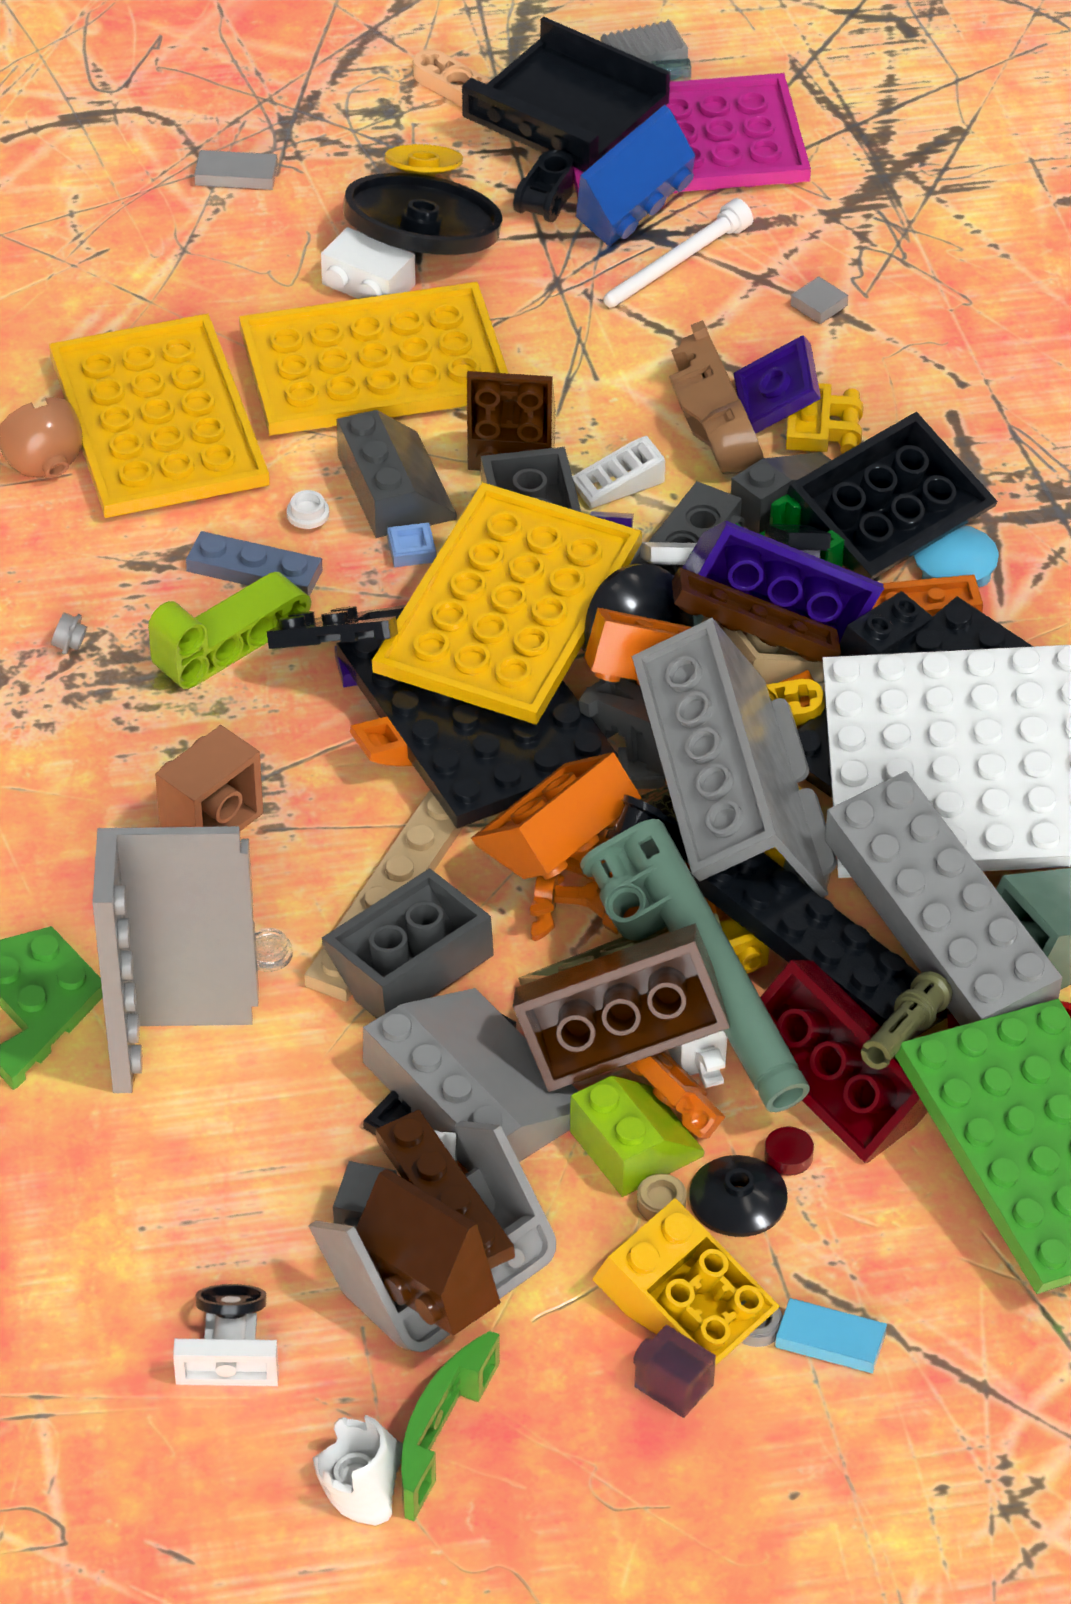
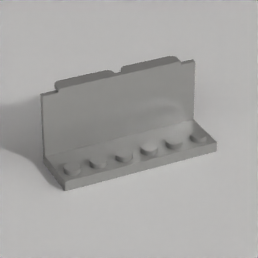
[632,618,837,897]
[92,826,259,1093]

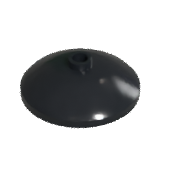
[585,564,694,685]

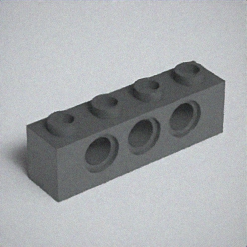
[631,481,745,576]

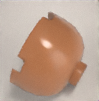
[0,397,83,478]

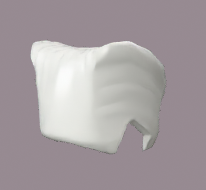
[313,1415,403,1526]

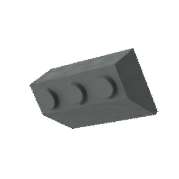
[337,410,457,538]
[322,868,494,1018]

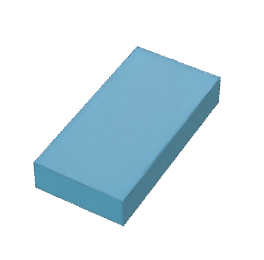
[775,1298,887,1374]

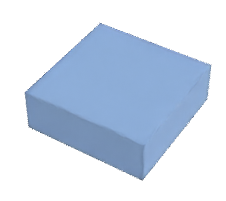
[387,522,436,568]

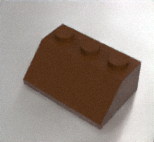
[356,1168,501,1336]

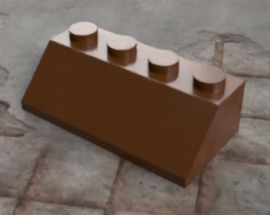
[513,923,730,1092]

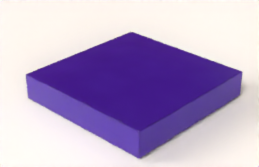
[733,335,821,434]

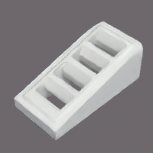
[572,436,665,509]

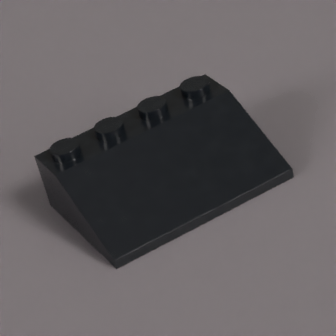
[786,411,998,580]

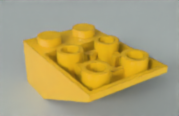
[592,1198,780,1370]

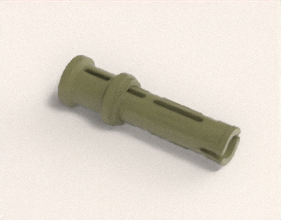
[861,971,953,1069]

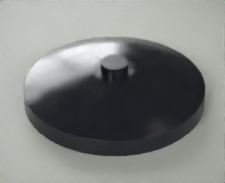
[343,173,502,255]

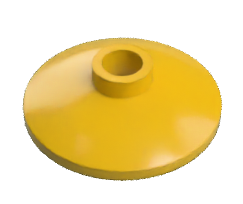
[385,144,463,177]

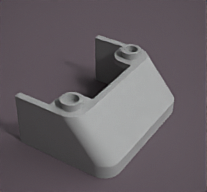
[308,1121,556,1352]

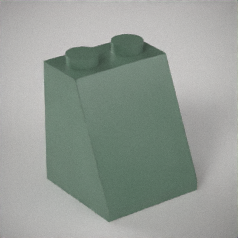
[996,868,1071,990]

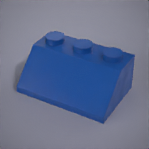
[576,105,695,247]

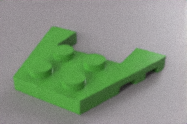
[0,926,103,1090]

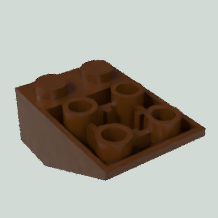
[467,371,556,471]

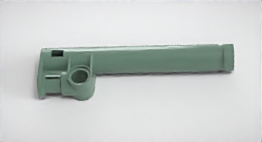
[580,819,810,1112]

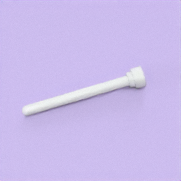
[603,198,753,308]

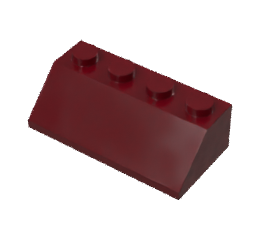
[760,960,928,1163]

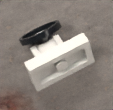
[173,1284,279,1386]

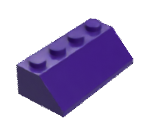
[683,520,884,643]

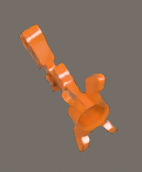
[529,873,639,941]

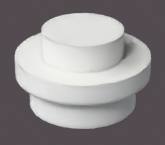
[287,490,329,529]

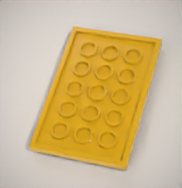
[239,281,509,436]
[49,313,270,518]
[372,482,642,725]

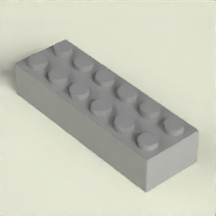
[825,771,1062,1026]

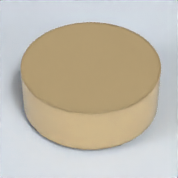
[637,1174,687,1220]

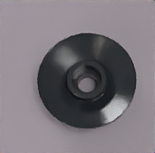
[689,1155,788,1237]

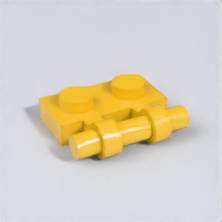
[786,383,864,454]

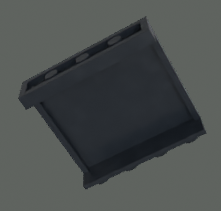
[462,16,670,172]

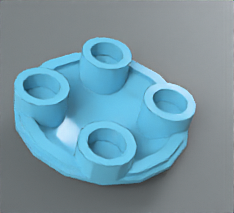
[914,525,999,587]

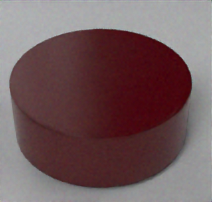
[764,1126,814,1175]

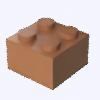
[155,725,264,831]

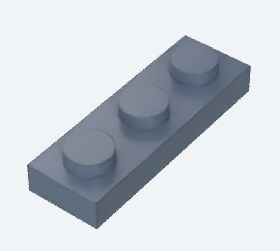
[186,531,323,597]

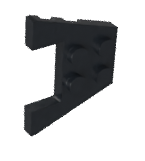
[266,605,406,649]

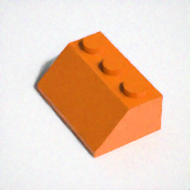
[471,752,642,880]

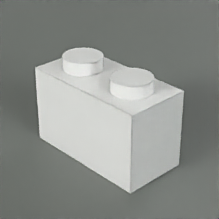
[321,227,416,299]

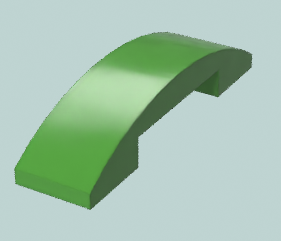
[401,1331,500,1521]

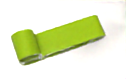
[148,572,311,689]

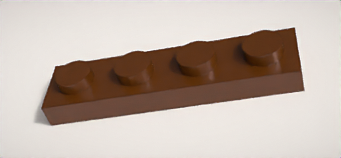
[672,567,841,663]
[376,1109,515,1269]

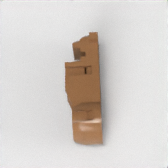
[669,320,764,474]

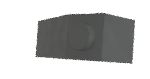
[731,452,831,534]

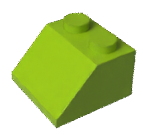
[570,1075,704,1197]

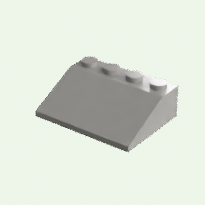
[363,988,578,1172]

